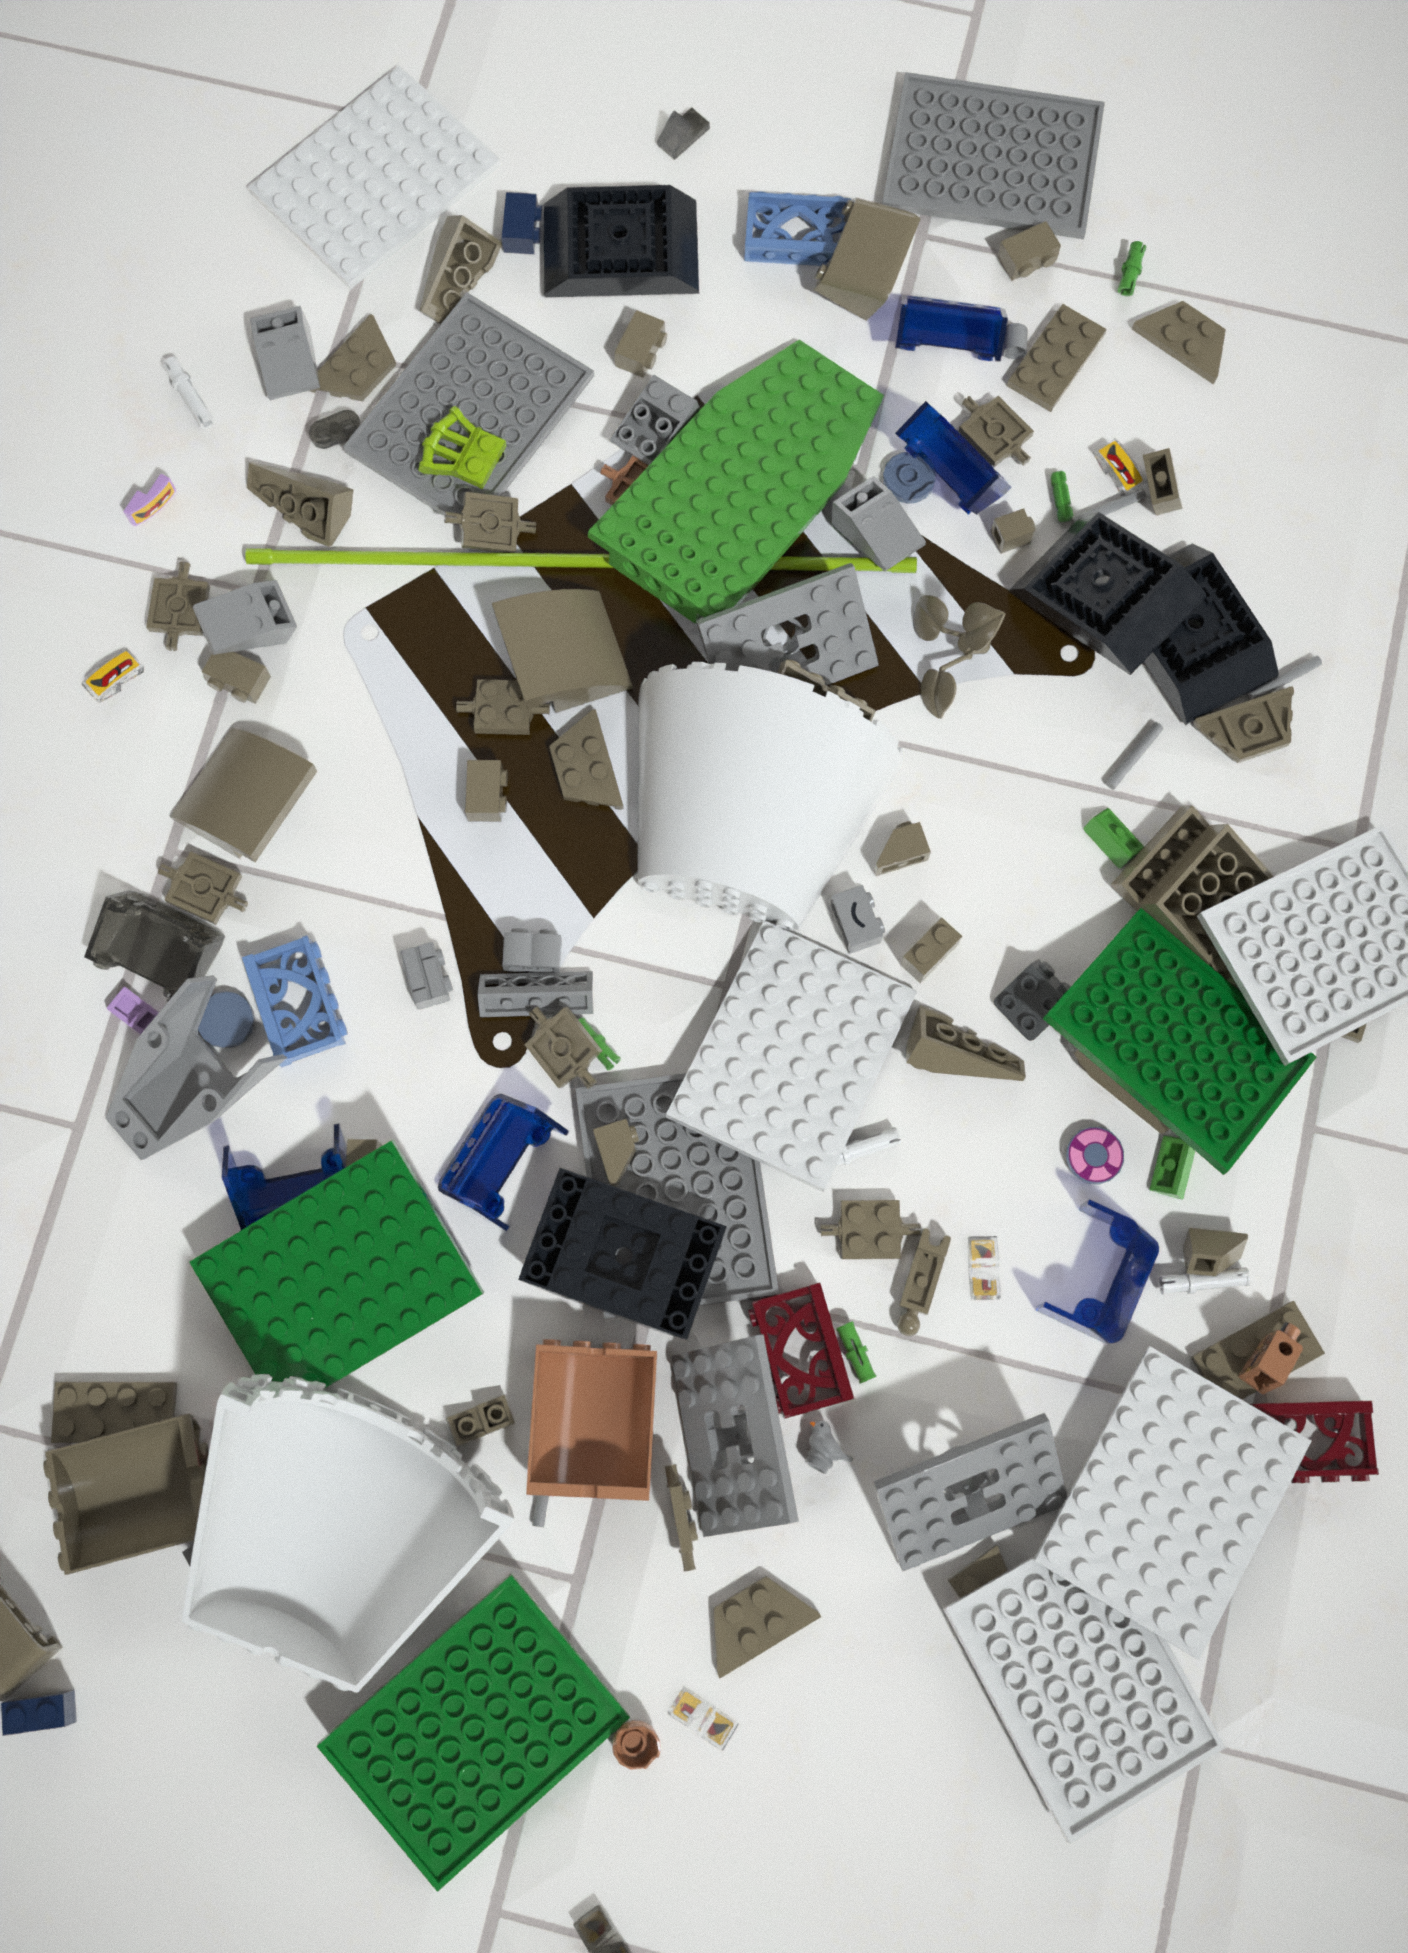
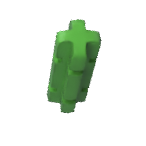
[1051,471,1073,522]

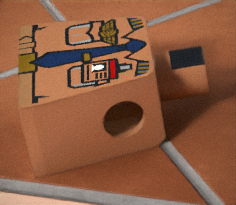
[1238,1322,1303,1395]

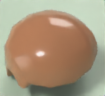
[612,1720,660,1770]

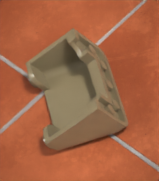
[814,197,920,321]
[0,1577,63,1701]

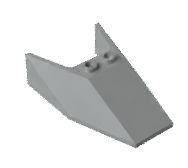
[105,975,287,1160]

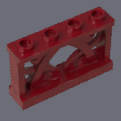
[748,1282,854,1419]
[1250,1401,1379,1483]

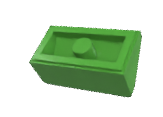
[1084,808,1144,869]
[1149,1135,1196,1200]

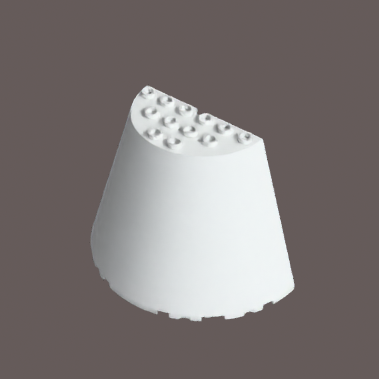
[637,662,904,931]
[181,1374,514,1693]

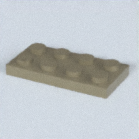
[1007,304,1107,412]
[1191,1301,1325,1400]
[51,1382,177,1443]

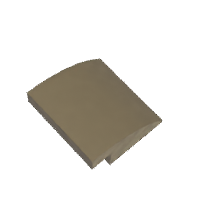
[492,589,633,713]
[170,728,318,863]
[1110,805,1274,964]

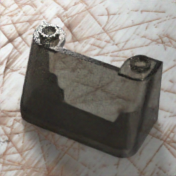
[84,890,225,1002]

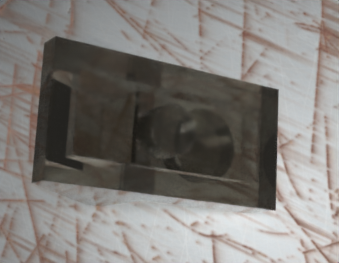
[657,107,710,160]

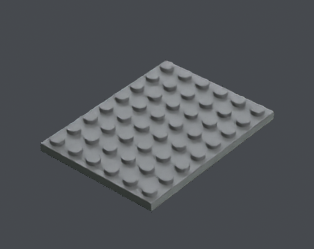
[882,72,1105,239]
[343,292,595,526]
[575,1073,779,1319]

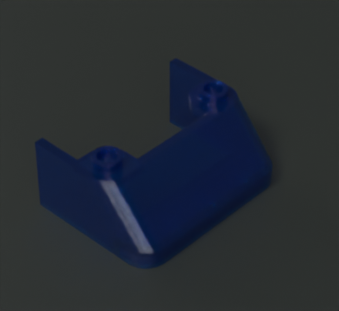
[895,295,1008,362]
[895,401,1012,515]
[438,1093,569,1231]
[221,1123,347,1230]
[1035,1199,1159,1344]

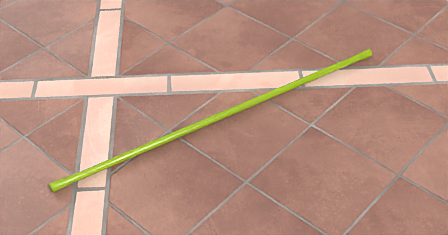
[245,548,917,573]

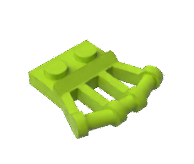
[418,406,507,489]

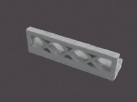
[478,971,594,1017]

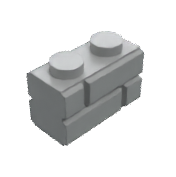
[400,942,453,1010]

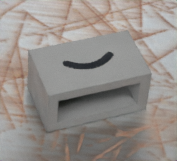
[830,885,885,954]

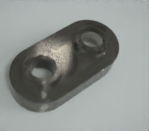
[309,410,361,449]

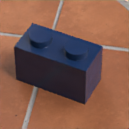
[501,192,543,254]
[1,1690,77,1736]

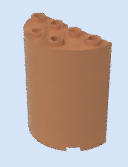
[526,1339,657,1501]

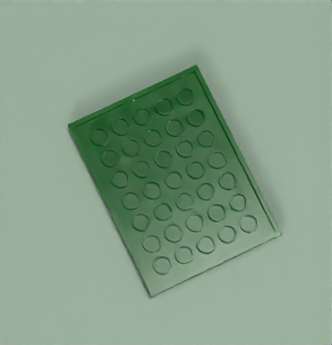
[1043,908,1317,1175]
[189,1139,485,1389]
[316,1573,630,1892]

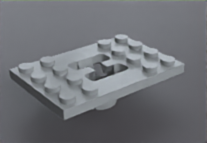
[696,563,879,685]
[671,1334,799,1537]
[873,1413,1067,1572]

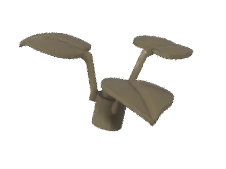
[914,595,1006,719]

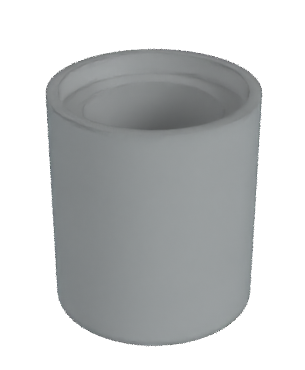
[1003,323,1028,359]

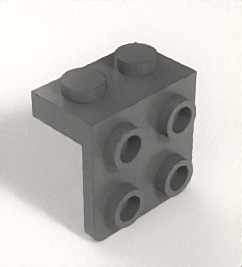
[994,959,1071,1041]

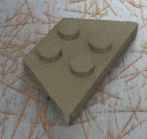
[1132,301,1226,385]
[309,314,396,402]
[1193,686,1294,763]
[549,709,624,810]
[714,1576,821,1678]

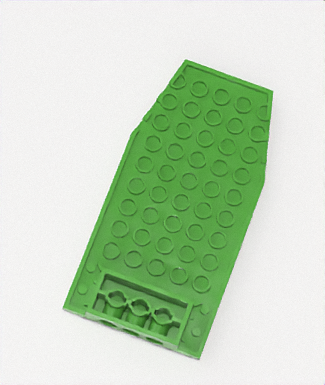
[588,339,884,624]

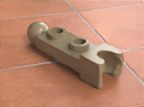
[897,1228,951,1336]

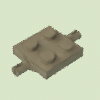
[958,395,1034,467]
[444,492,536,553]
[146,562,210,651]
[456,679,550,735]
[158,851,248,925]
[524,1007,602,1089]
[821,1200,921,1259]
[664,1464,698,1572]

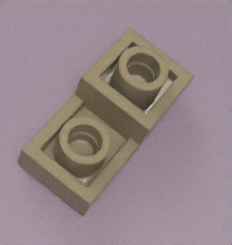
[446,1395,515,1447]

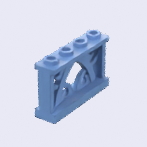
[744,191,851,266]
[242,935,348,1068]

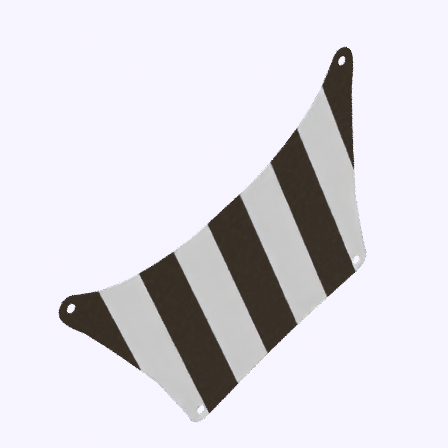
[344,385,1095,1068]

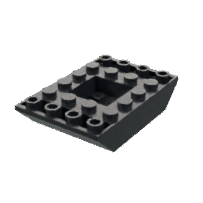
[543,185,699,298]
[1009,512,1206,675]
[1144,543,1279,726]
[518,1168,727,1340]

